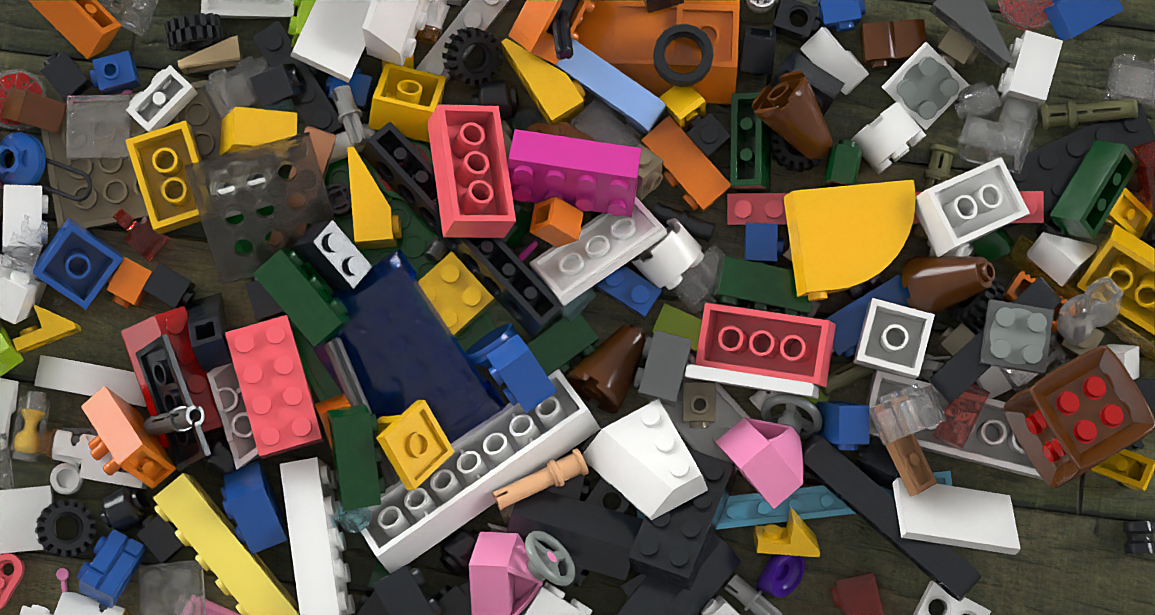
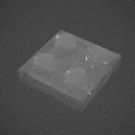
[66,95,132,160]
[138,560,206,615]

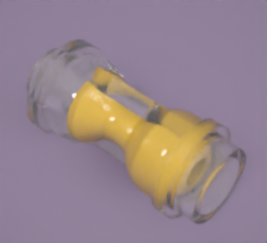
[10,391,51,463]

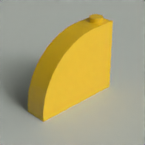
[783,180,916,301]

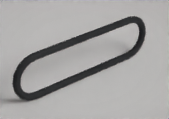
[6,151,92,202]

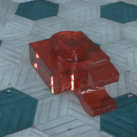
[113,208,170,261]

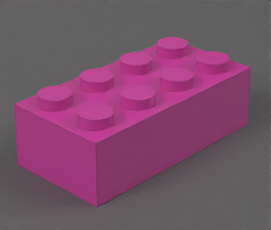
[508,129,641,217]

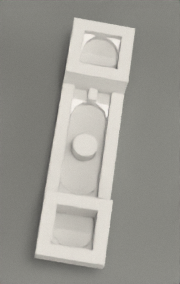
[34,355,146,407]

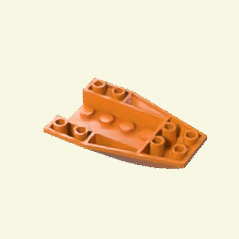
[574,0,740,105]

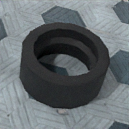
[653,24,714,87]

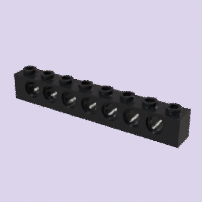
[361,122,564,338]

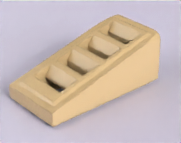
[178,35,244,74]

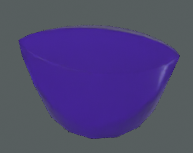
[756,554,805,597]

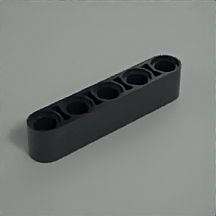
[928,276,1063,404]

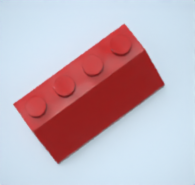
[120,306,224,449]

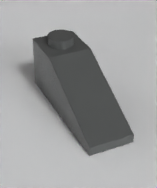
[929,0,1012,68]

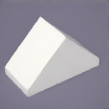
[1027,232,1097,287]

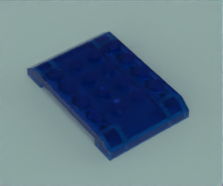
[302,248,506,443]

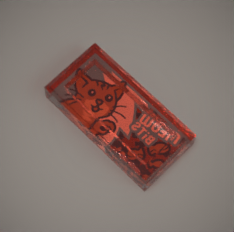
[932,384,990,450]

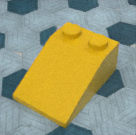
[501,38,586,126]
[347,147,402,250]

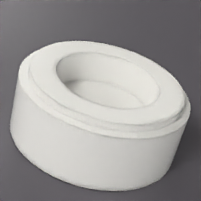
[50,463,84,495]

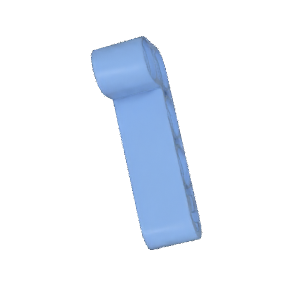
[548,38,666,135]

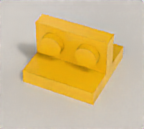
[376,400,455,490]

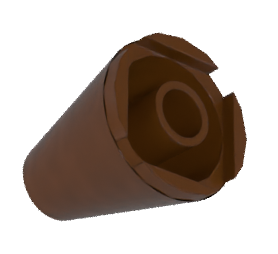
[752,71,833,159]
[902,256,995,315]
[567,324,646,414]

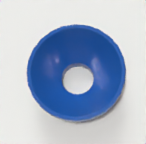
[0,132,46,186]
[464,322,518,369]

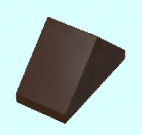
[1,87,68,134]

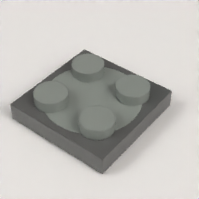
[980,299,1054,374]

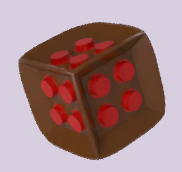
[1003,345,1155,488]

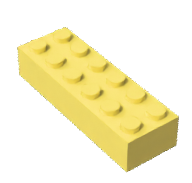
[153,473,300,615]

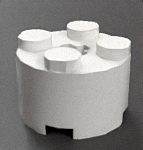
[851,102,926,175]
[630,218,705,290]

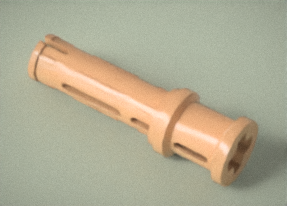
[492,448,589,511]

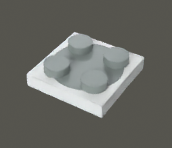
[882,42,970,130]

